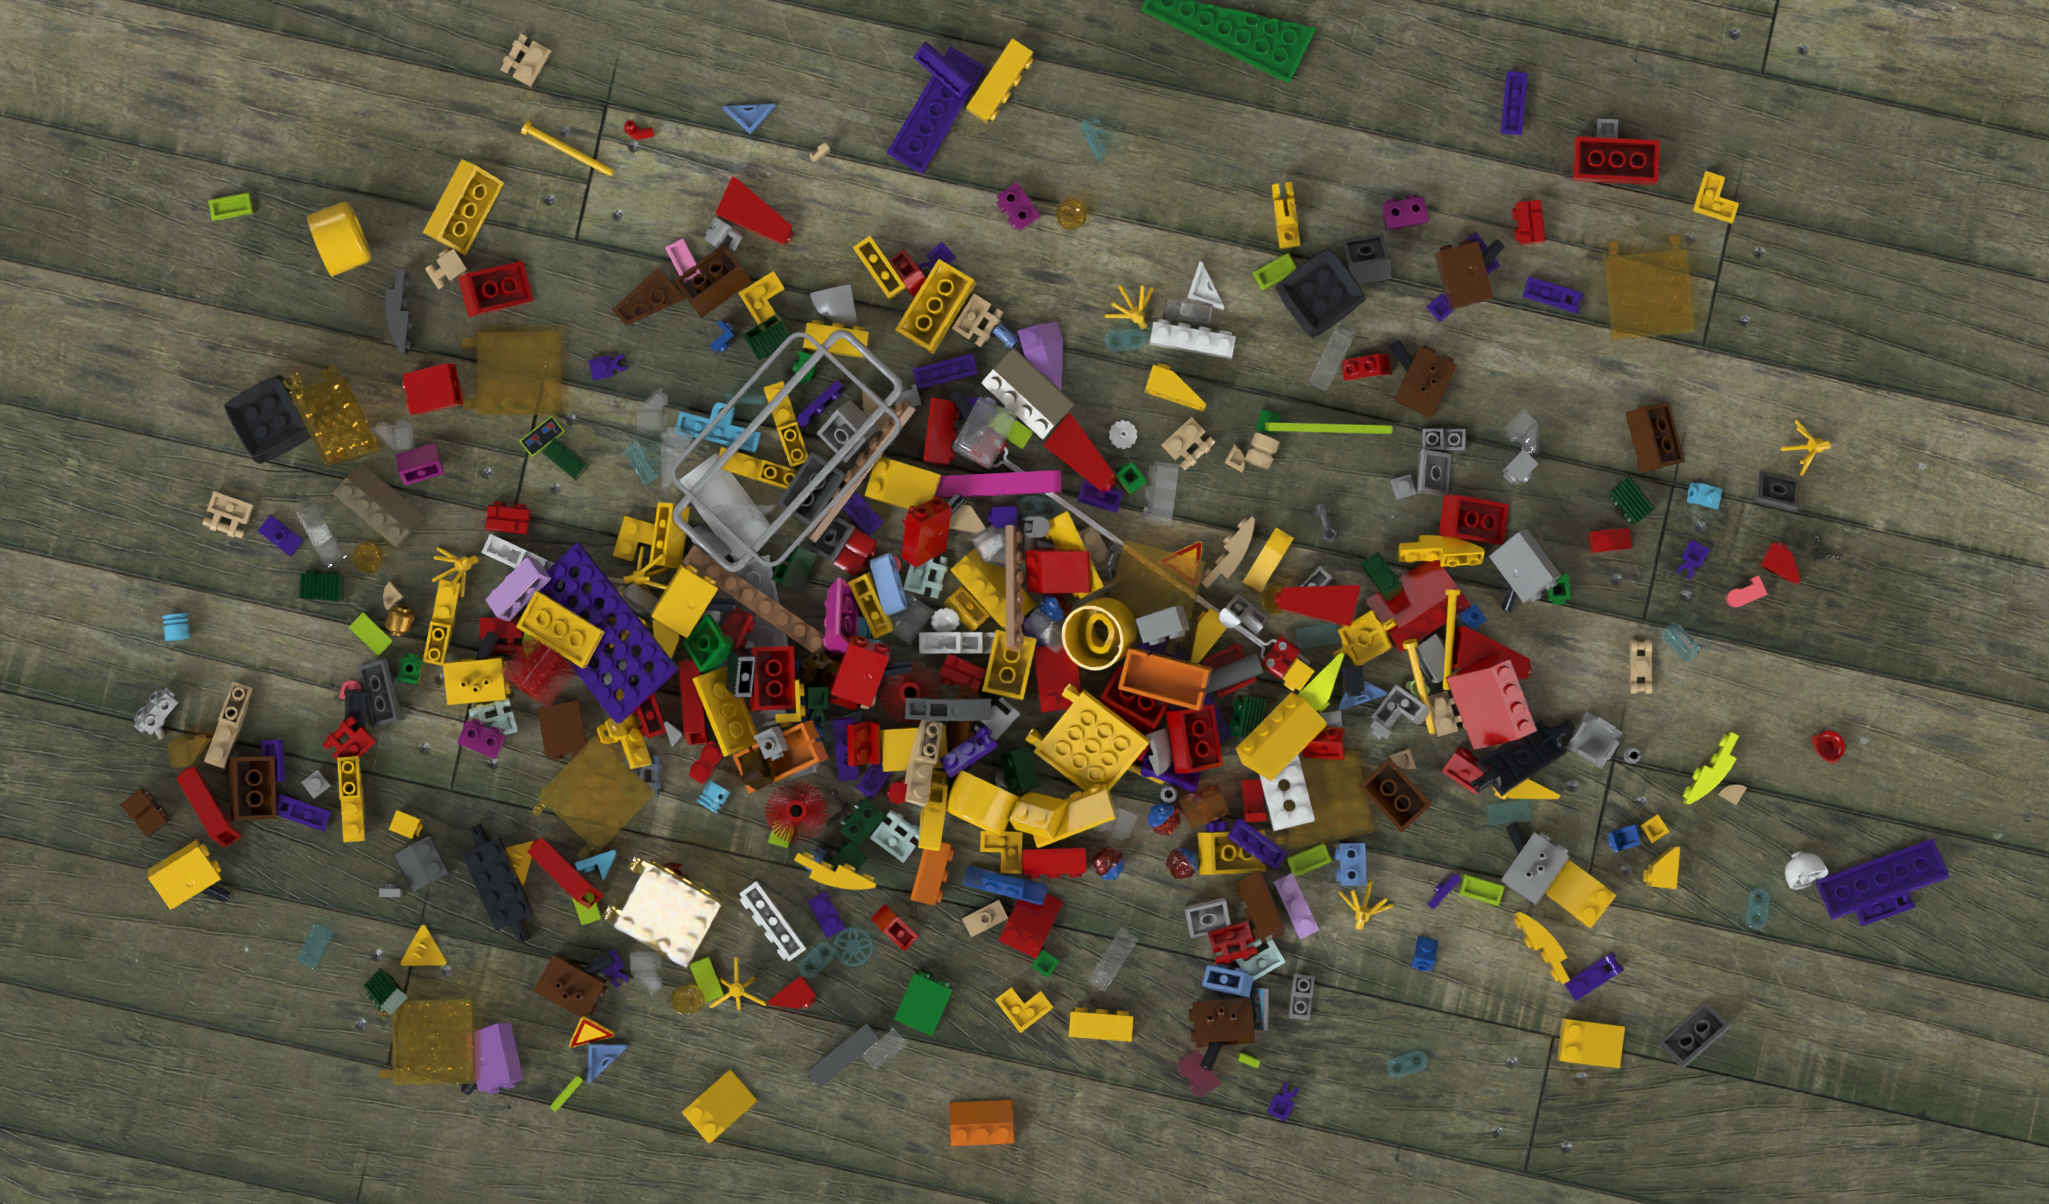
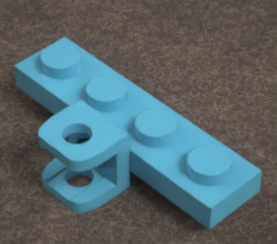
[675,402,761,453]

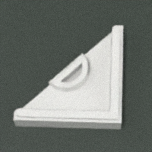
[1187,261,1225,310]

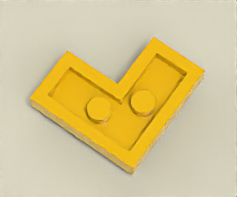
[1692,171,1739,224]
[739,271,785,325]
[613,516,655,562]
[980,831,1022,874]
[995,987,1054,1033]

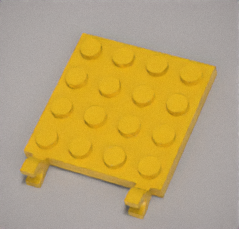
[1025,683,1150,791]

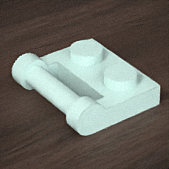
[1230,939,1285,981]

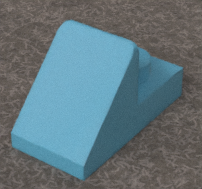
[575,849,618,880]

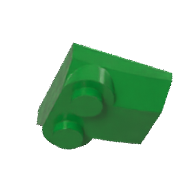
[683,614,734,673]

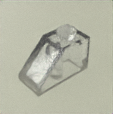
[1024,608,1063,654]

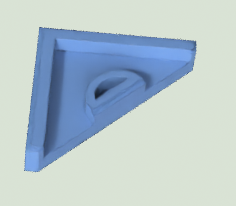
[722,103,776,135]
[1336,680,1388,711]
[587,1043,628,1083]

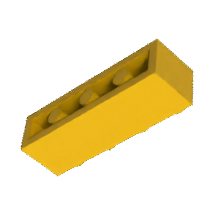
[966,38,1034,123]

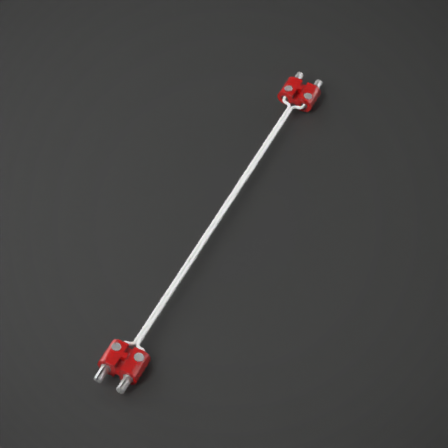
[959,427,1310,679]

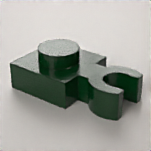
[805,687,828,723]

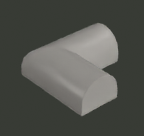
[1018,516,1050,559]
[1219,593,1269,635]
[1371,684,1429,730]

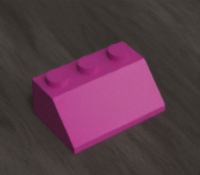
[823,577,859,655]

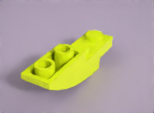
[1682,732,1739,804]

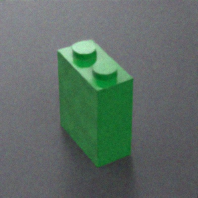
[894,971,953,1036]

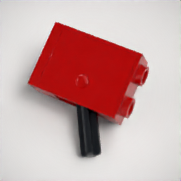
[901,494,965,568]
[831,635,912,707]

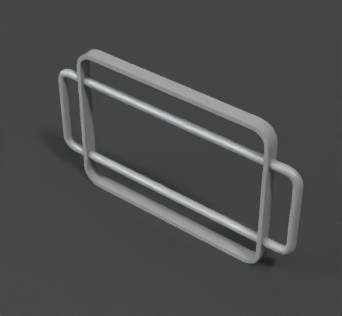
[671,330,903,572]

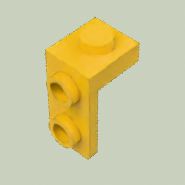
[775,680,805,727]

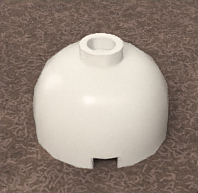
[1785,851,1828,890]

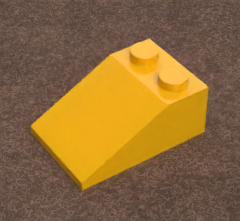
[1144,363,1206,412]
[865,457,941,509]
[982,630,1037,701]
[880,724,948,772]
[1198,830,1266,875]
[1545,860,1617,928]
[1557,1018,1625,1068]
[681,1069,758,1144]

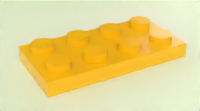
[516,590,605,668]
[693,665,758,757]

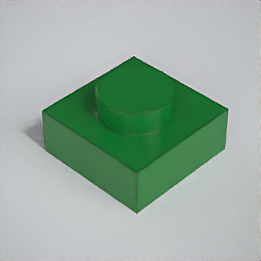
[1256,410,1281,434]
[1031,949,1060,978]

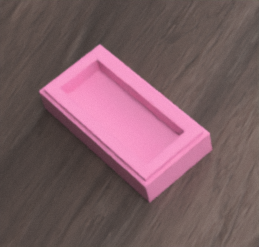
[665,238,701,284]

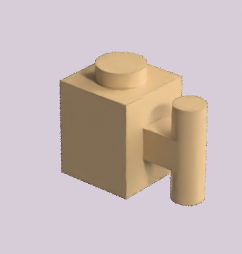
[425,249,469,290]

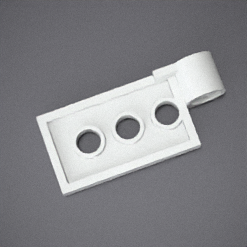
[1259,755,1315,831]

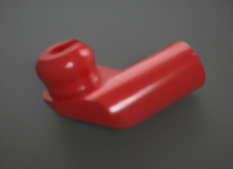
[624,120,654,140]

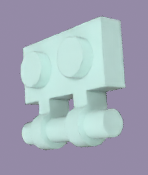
[904,556,949,599]
[468,697,519,735]
[870,810,919,863]

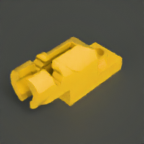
[1271,182,1301,249]

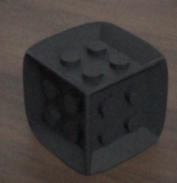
[1275,247,1366,339]
[224,375,316,464]

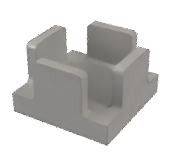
[973,697,1020,741]
[1565,712,1623,769]

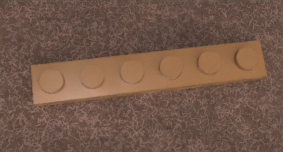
[1005,525,1024,652]

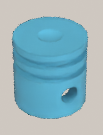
[162,613,190,641]
[696,780,731,814]

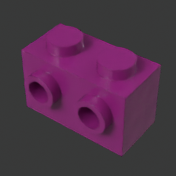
[996,182,1040,233]
[1382,194,1429,231]
[395,443,444,486]
[457,718,507,760]

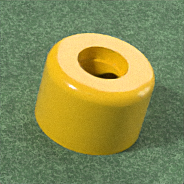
[307,201,371,277]
[1062,597,1138,670]
[945,770,1020,835]

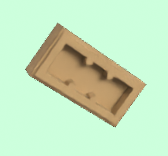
[962,900,1008,937]

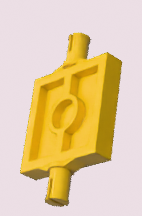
[1333,610,1397,666]

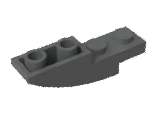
[385,268,414,355]
[905,697,991,721]

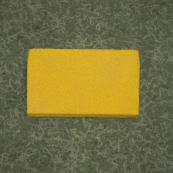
[944,586,990,632]

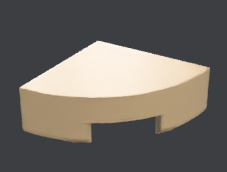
[809,143,830,163]
[1224,444,1245,473]
[383,581,404,610]
[1389,749,1416,769]
[1717,785,1747,805]

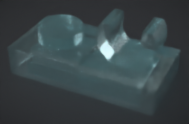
[1080,119,1106,163]
[623,441,663,487]

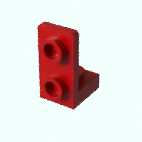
[1341,354,1392,381]
[1242,779,1266,822]

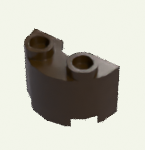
[798,651,842,688]
[741,744,774,790]

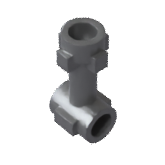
[1314,503,1338,543]
[1097,543,1124,581]

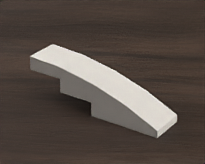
[481,534,564,589]
[919,632,995,654]

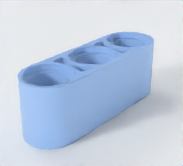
[870,553,908,616]

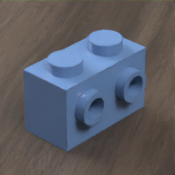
[1335,843,1366,886]
[1202,964,1254,998]

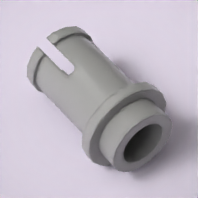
[1623,747,1641,764]
[1160,786,1177,803]

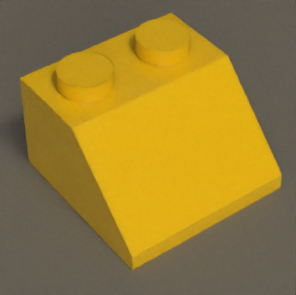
[1009,791,1068,840]
[1643,846,1680,889]

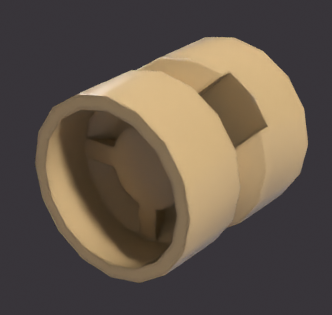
[1244,432,1280,470]

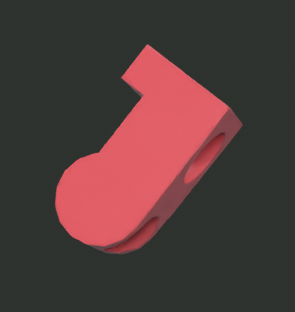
[1725,575,1767,607]

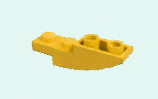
[763,380,808,467]
[717,447,798,489]
[1397,535,1485,567]
[423,578,461,666]
[337,756,365,842]
[918,770,948,851]
[794,851,877,890]
[1513,911,1570,984]

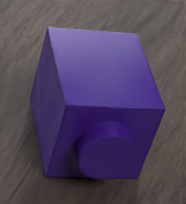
[988,506,1018,530]

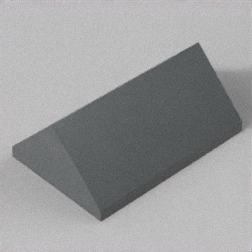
[777,452,846,525]
[358,659,404,728]
[1659,1001,1731,1068]

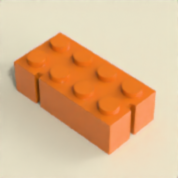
[1118,646,1212,711]
[733,720,829,793]

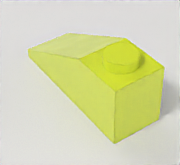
[1297,650,1345,712]

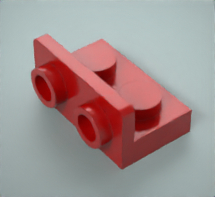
[721,607,756,649]
[847,721,881,767]
[1302,727,1346,760]
[1441,746,1484,795]

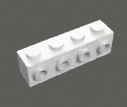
[1149,319,1236,359]
[739,881,807,961]

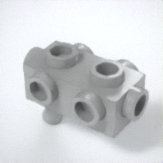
[133,687,178,740]

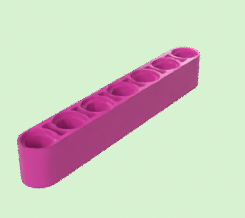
[934,470,1062,498]

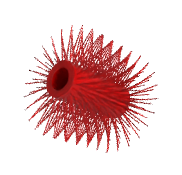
[501,635,576,708]
[879,660,942,724]
[765,780,828,844]

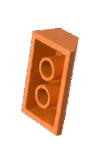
[910,842,954,906]
[949,1100,1014,1146]

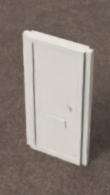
[680,453,771,562]

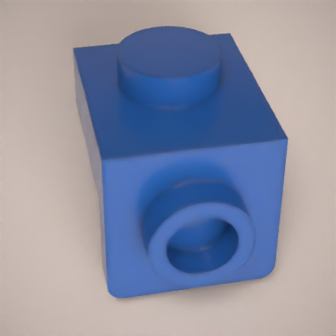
[709,320,735,353]
[1459,603,1487,630]
[1608,824,1644,853]
[1411,936,1438,971]

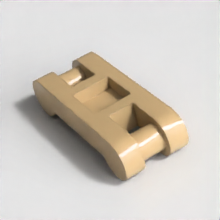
[1630,639,1652,694]

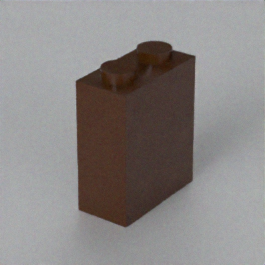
[537,700,589,761]

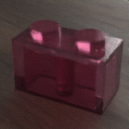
[1176,1048,1221,1098]

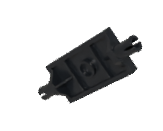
[1471,719,1575,797]
[462,823,534,944]

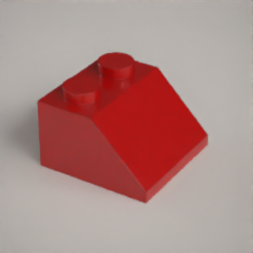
[767,975,818,1009]

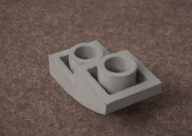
[1422,429,1466,451]
[691,525,732,558]
[1288,974,1315,1021]

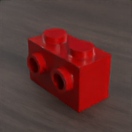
[634,693,667,739]

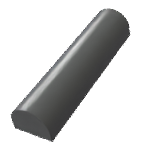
[1203,654,1263,694]

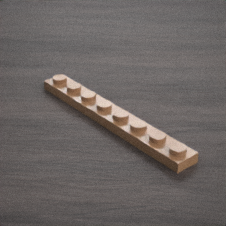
[806,400,916,543]
[682,545,826,653]

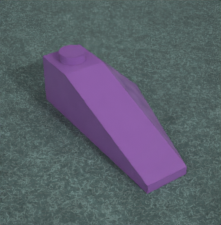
[1018,321,1063,390]

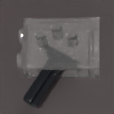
[951,390,1017,470]

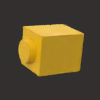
[1282,658,1314,692]
[389,810,424,839]

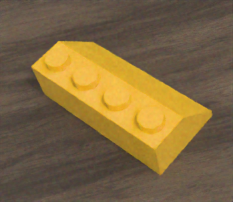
[423,159,504,256]
[895,259,977,355]
[1045,511,1104,599]
[950,543,1037,632]
[1235,692,1327,781]
[1033,784,1116,848]

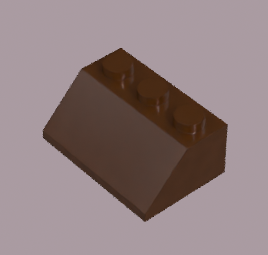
[673,244,752,318]
[1625,402,1685,473]
[228,756,277,821]
[1359,758,1432,833]
[1236,870,1285,944]

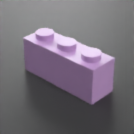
[485,557,551,621]
[1272,873,1319,939]

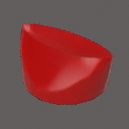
[1811,731,1845,764]

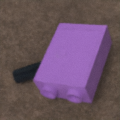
[461,1023,523,1095]

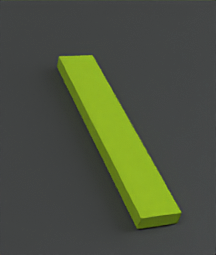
[1265,422,1393,434]

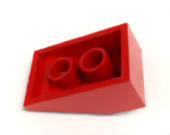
[458,261,534,318]
[1439,495,1509,545]
[1025,547,1091,593]
[1034,643,1081,712]
[998,893,1063,958]

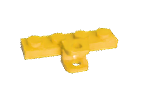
[597,689,652,769]

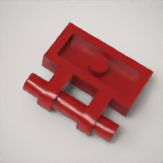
[480,617,523,655]
[322,716,377,760]
[1208,921,1257,965]

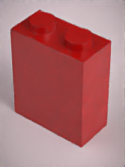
[402,363,464,415]

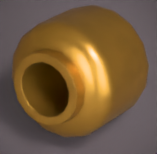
[385,604,414,637]

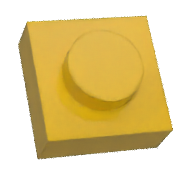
[1640,814,1670,843]

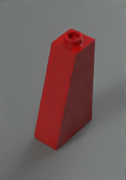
[715,176,794,247]
[1043,413,1116,494]
[1274,585,1361,628]
[1452,626,1531,681]
[679,658,708,746]
[176,766,242,848]
[527,837,604,909]

